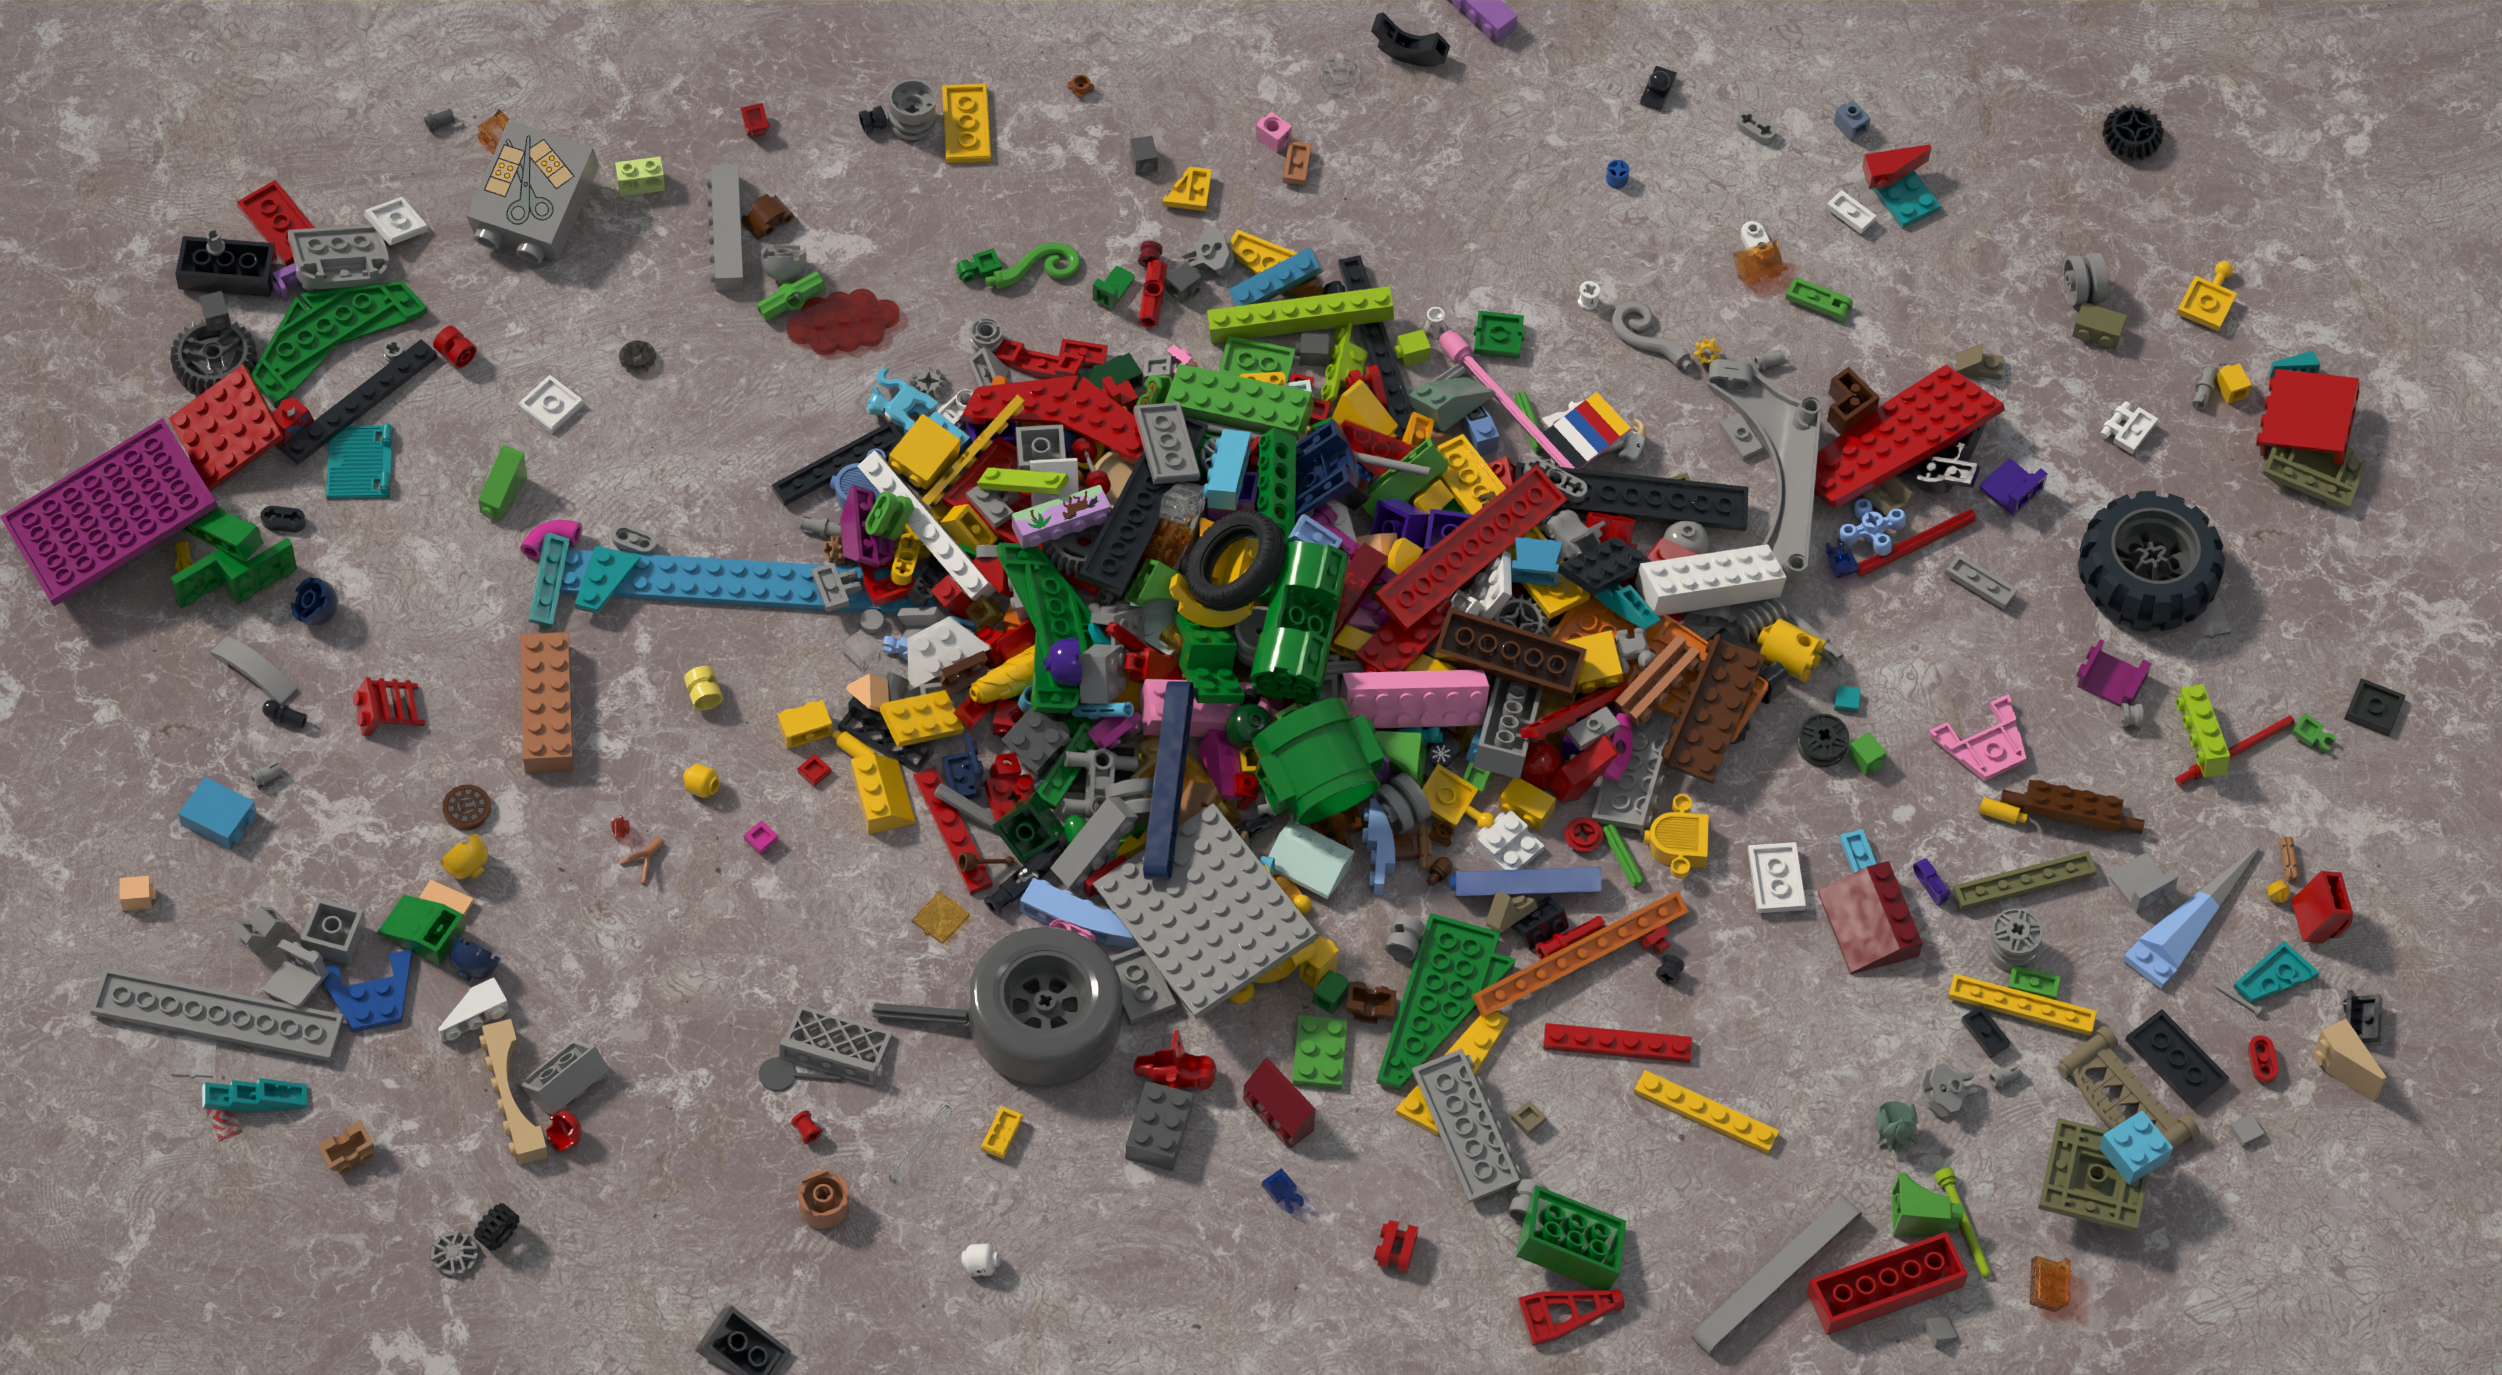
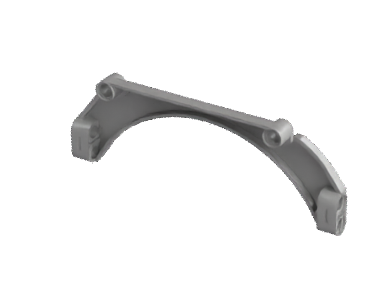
[1685,359,1822,628]

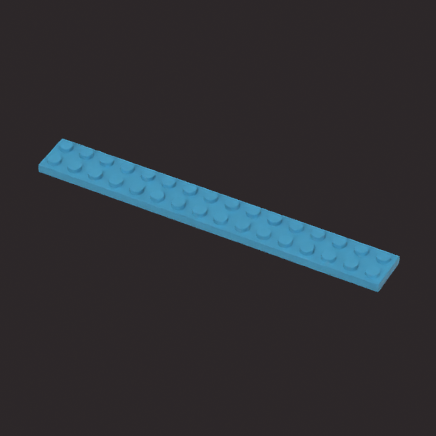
[559,549,937,615]

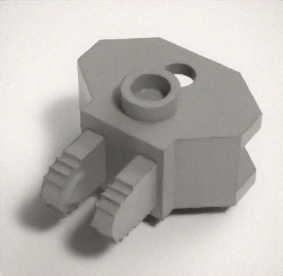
[1180,226,1235,276]
[1920,1063,1979,1118]

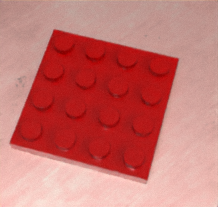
[169,364,285,491]

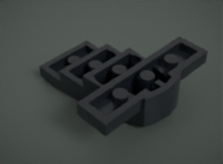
[1897,423,1986,494]

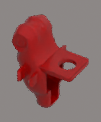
[1133,1030,1217,1090]

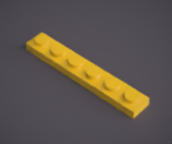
[1948,973,2097,1036]
[1634,1070,1779,1154]

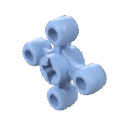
[1839,499,1906,556]

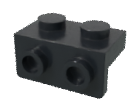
[2343,990,2383,1043]

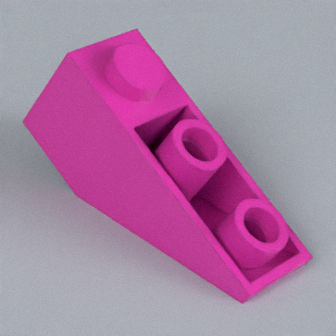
[1198,729,1242,800]

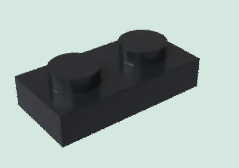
[1961,1006,2011,1058]

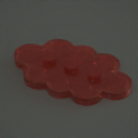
[787,289,900,355]

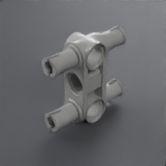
[1062,748,1138,819]

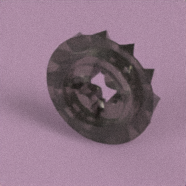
[619,340,656,374]

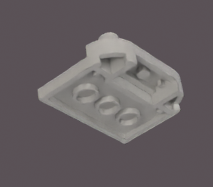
[288,224,389,290]

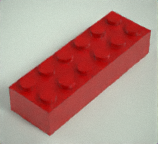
[1807,1232,1968,1335]

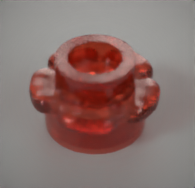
[611,815,630,839]

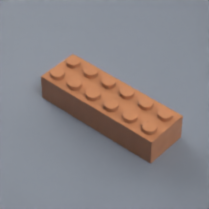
[520,632,574,773]

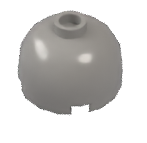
[761,244,807,284]
[1664,521,1709,555]

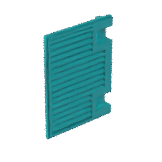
[326,423,393,499]

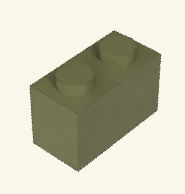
[2072,302,2127,349]

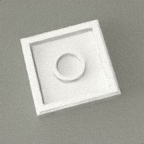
[364,197,429,246]
[518,375,584,434]

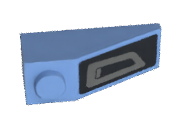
[1460,405,1499,456]

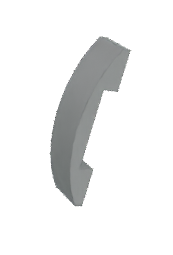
[210,636,298,706]

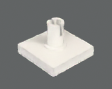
[1030,458,1079,507]

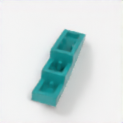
[1594,583,1661,630]
[202,1078,308,1111]

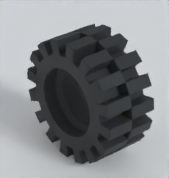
[474,1203,520,1251]

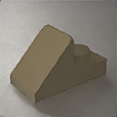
[1956,344,2004,380]
[1486,891,1538,933]

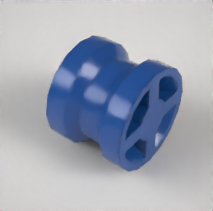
[1606,160,1630,188]

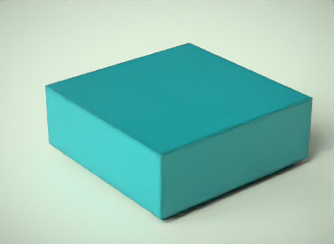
[1834,685,1860,713]

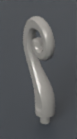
[1612,302,1693,370]

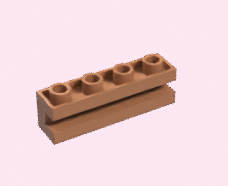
[1615,634,1701,727]

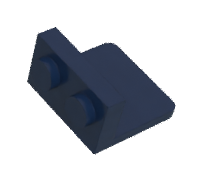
[942,734,984,799]

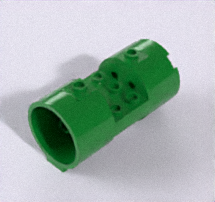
[1250,541,1349,703]

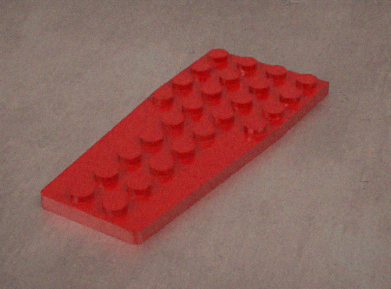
[1814,364,2005,508]

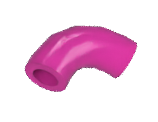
[520,519,582,560]

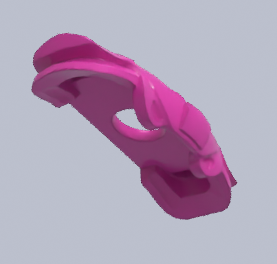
[1602,713,1633,781]

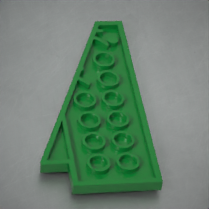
[1376,913,1516,1090]

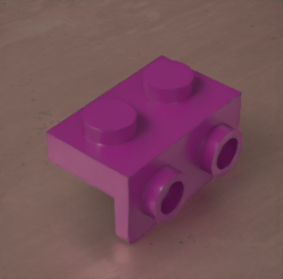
[1087,711,1143,750]

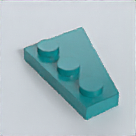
[574,545,641,614]

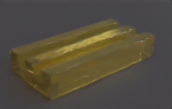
[1456,725,1477,751]

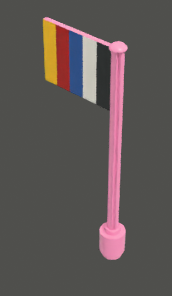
[1439,330,1631,469]

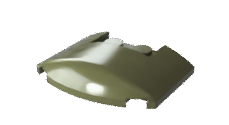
[2263,446,2367,509]

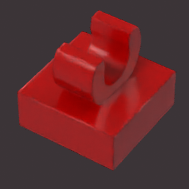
[1639,924,1670,955]

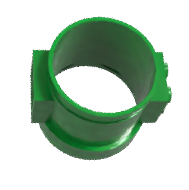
[1252,697,1386,826]

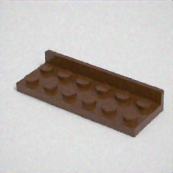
[1661,634,1766,784]

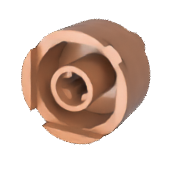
[798,1170,849,1230]

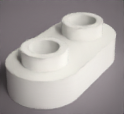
[1740,221,1773,263]

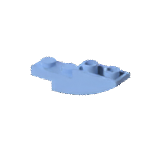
[1362,798,1395,896]

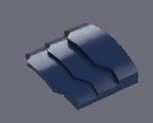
[1295,419,1359,520]

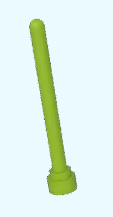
[1934,1167,1991,1278]

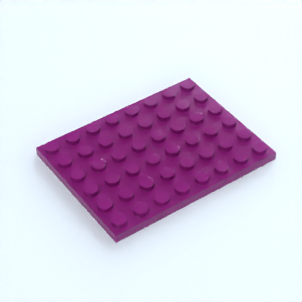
[0,418,219,607]

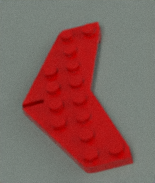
[962,375,1144,464]

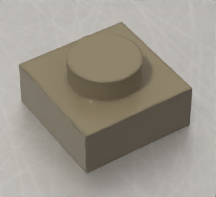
[1511,1100,1546,1136]

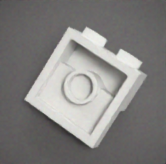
[1476,811,1544,870]

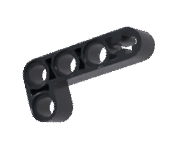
[1706,628,1789,704]

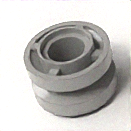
[970,317,1003,353]

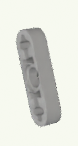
[1524,457,1587,503]

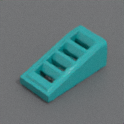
[2268,351,2320,379]

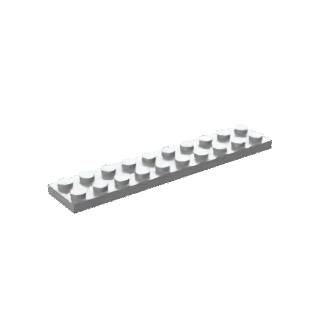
[90,968,344,1062]

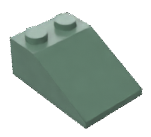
[1408,377,1496,432]

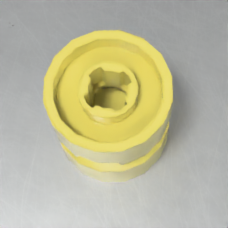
[684,666,723,711]

